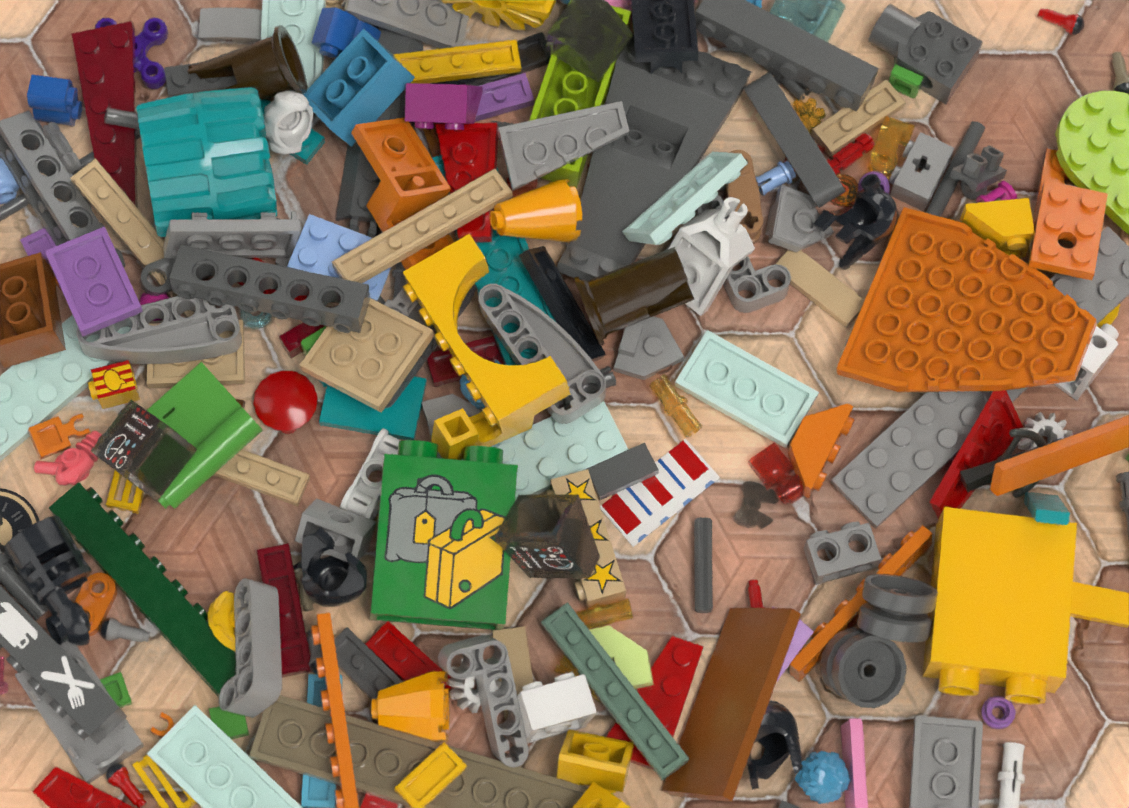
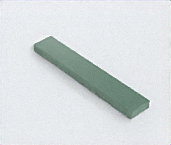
[541,602,689,781]

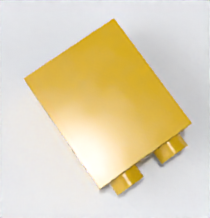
[922,507,1077,705]

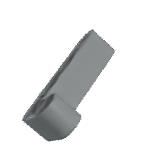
[695,195,791,313]
[219,578,282,718]
[438,635,528,767]

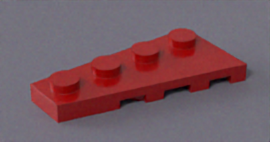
[435,122,499,242]
[930,390,1023,519]
[606,636,704,770]
[32,767,134,808]

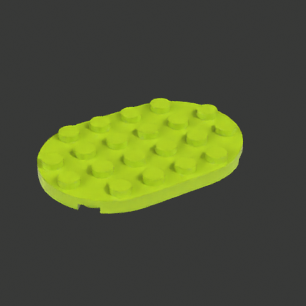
[1055,91,1129,235]

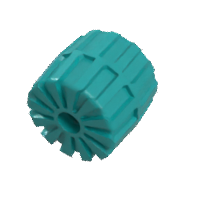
[136,87,277,237]

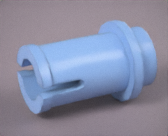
[755,161,796,196]

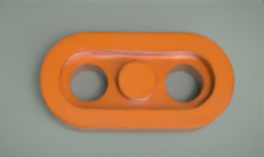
[74,573,117,637]

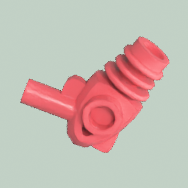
[34,430,108,486]

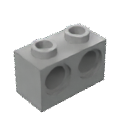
[804,522,881,585]

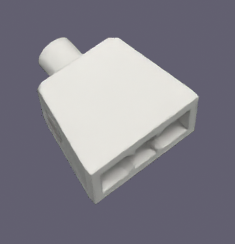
[1054,324,1119,401]

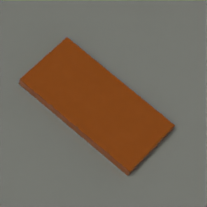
[662,608,801,802]

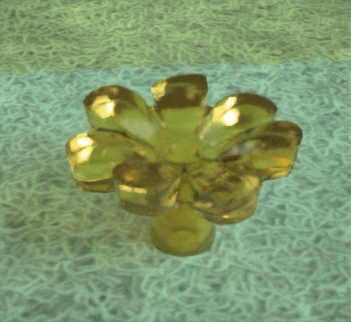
[793,98,826,135]

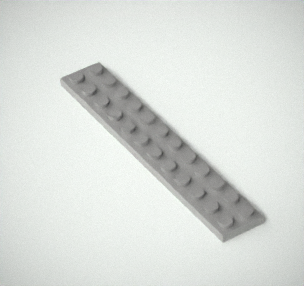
[831,227,1129,529]

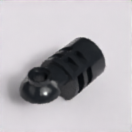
[4,516,92,646]

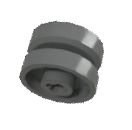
[857,574,938,642]
[820,627,907,708]

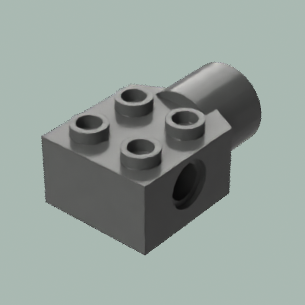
[868,4,983,105]

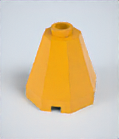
[371,671,450,742]

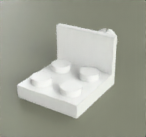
[669,197,755,316]

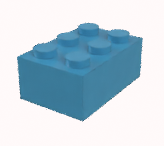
[303,29,415,147]

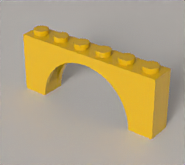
[402,234,570,434]

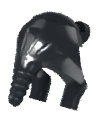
[813,174,898,270]
[301,528,367,607]
[746,701,803,790]

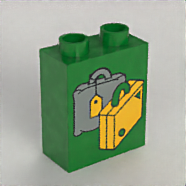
[370,440,518,630]

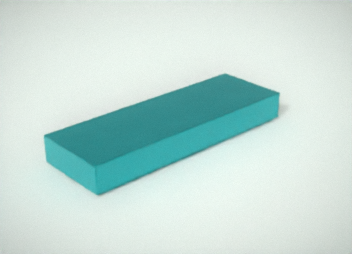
[1024,492,1070,525]

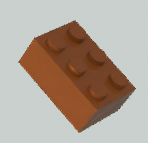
[0,252,66,368]

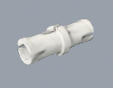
[997,742,1025,808]

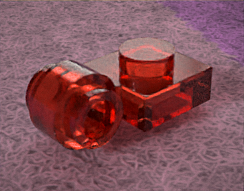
[748,442,804,505]

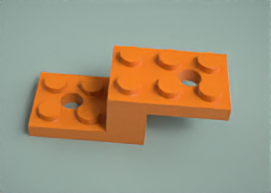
[351,117,454,270]
[1028,148,1108,281]

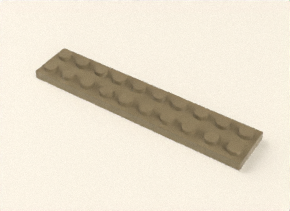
[249,695,588,808]

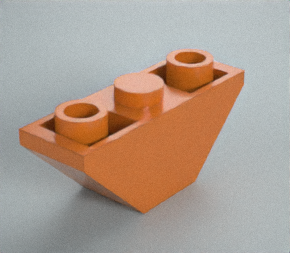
[788,403,855,498]

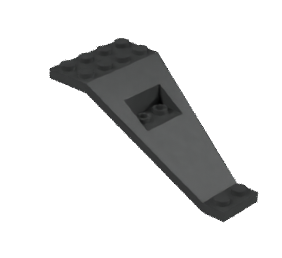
[557,35,751,281]

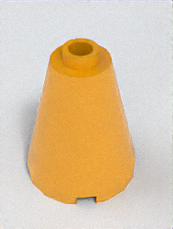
[490,179,582,242]

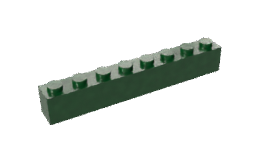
[49,482,236,697]

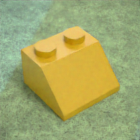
[959,198,1035,259]
[557,729,634,793]

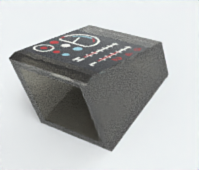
[91,400,198,501]
[495,494,600,579]

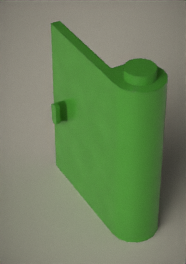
[131,362,263,509]

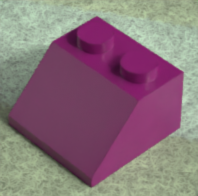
[405,83,483,130]

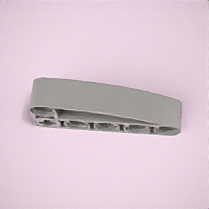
[478,284,606,424]
[76,296,242,364]

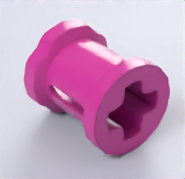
[976,180,1018,203]

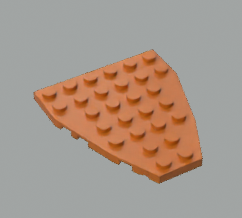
[836,207,1097,392]

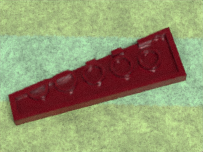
[71,21,138,208]

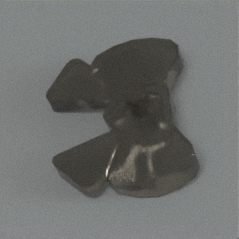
[733,481,779,529]

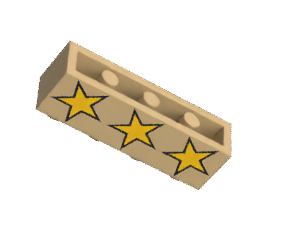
[546,469,626,610]

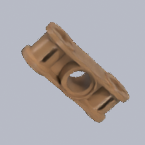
[724,150,763,244]

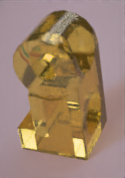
[868,116,915,179]

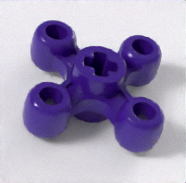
[95,18,168,89]

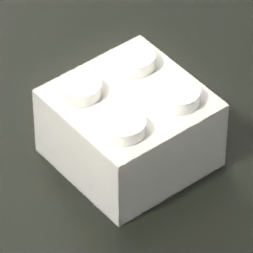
[517,673,597,744]

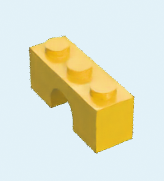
[431,408,534,460]

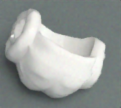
[264,91,313,154]

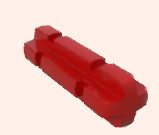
[827,133,875,176]

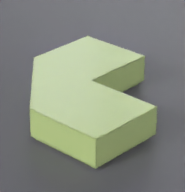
[589,626,654,689]

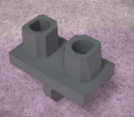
[950,146,1007,199]

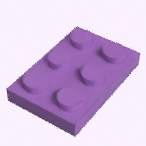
[45,227,143,337]

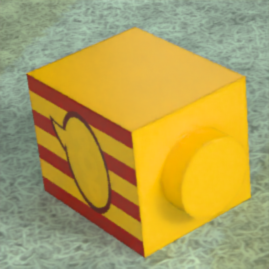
[88,360,140,409]

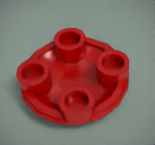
[253,370,318,434]

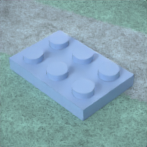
[287,214,391,302]

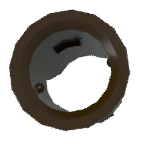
[187,25,307,101]
[574,247,695,346]

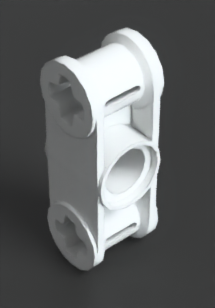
[340,428,401,521]

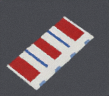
[600,438,720,547]

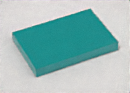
[319,376,427,440]

